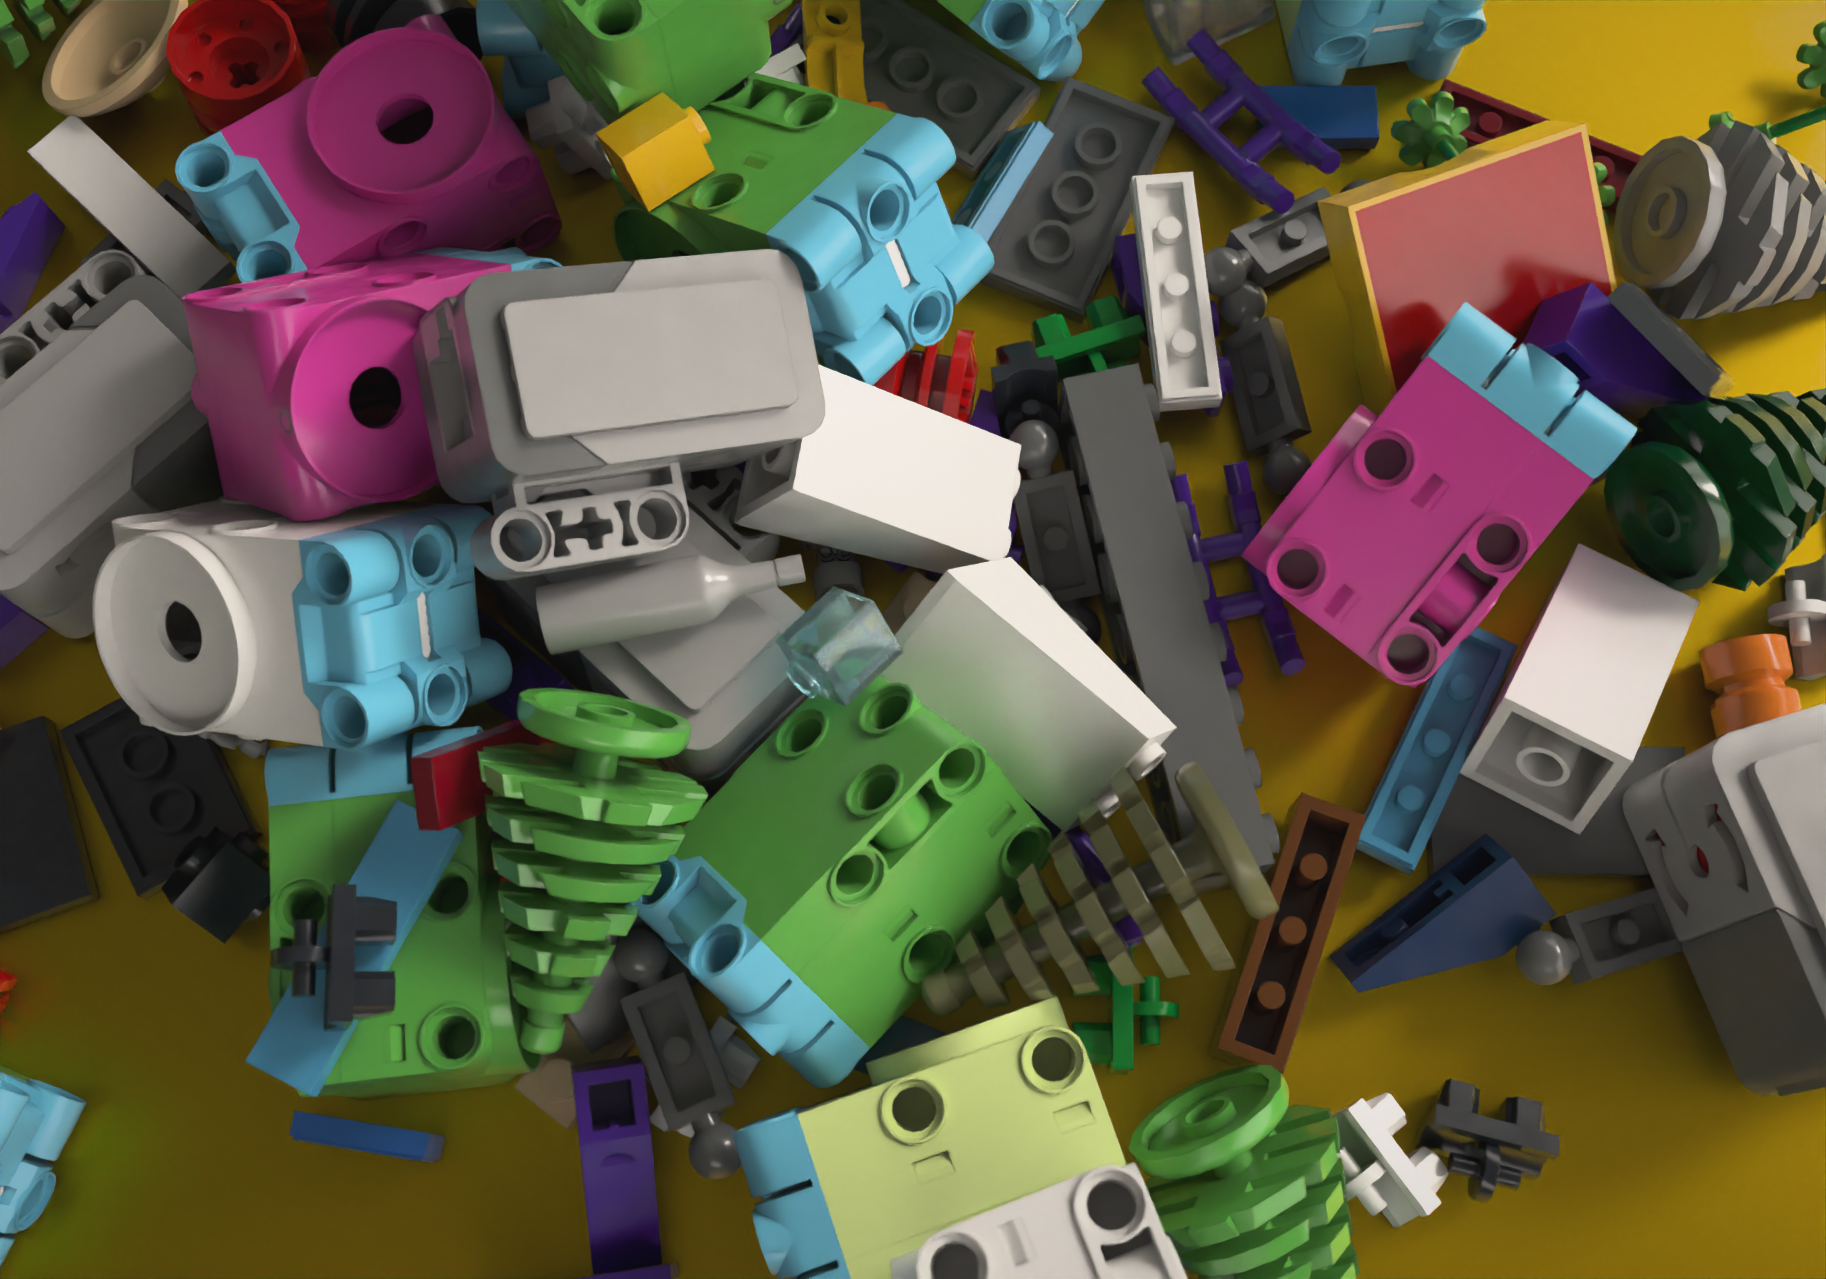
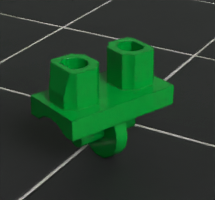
[1031,295,1146,382]
[1071,946,1179,1074]

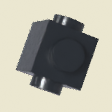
[161,826,270,944]

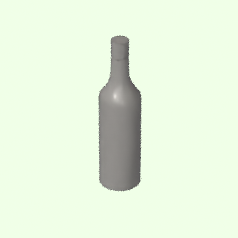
[536,554,806,655]

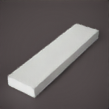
[27,115,237,301]
[1130,172,1222,412]

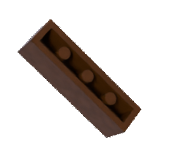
[1207,793,1366,1074]

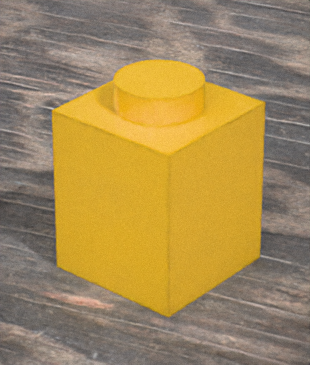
[595,92,715,212]

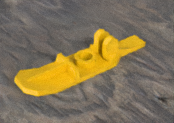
[802,0,868,104]

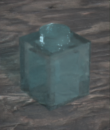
[775,587,904,707]

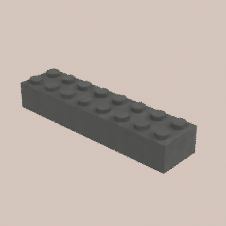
[1058,363,1280,897]

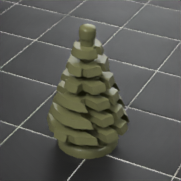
[921,759,1279,1017]

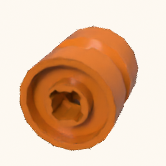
[1699,634,1802,739]

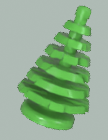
[478,688,708,1055]
[1128,1064,1359,1279]

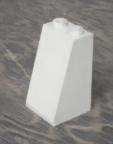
[734,365,1021,574]
[1460,543,1700,835]
[869,557,1176,832]

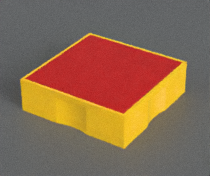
[1317,120,1617,416]

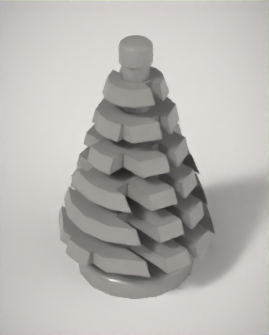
[1613,120,1826,321]

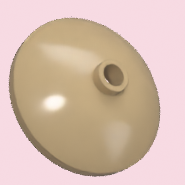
[42,0,188,117]

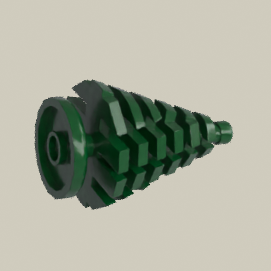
[1604,389,1826,591]

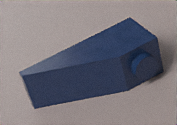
[1330,834,1556,993]

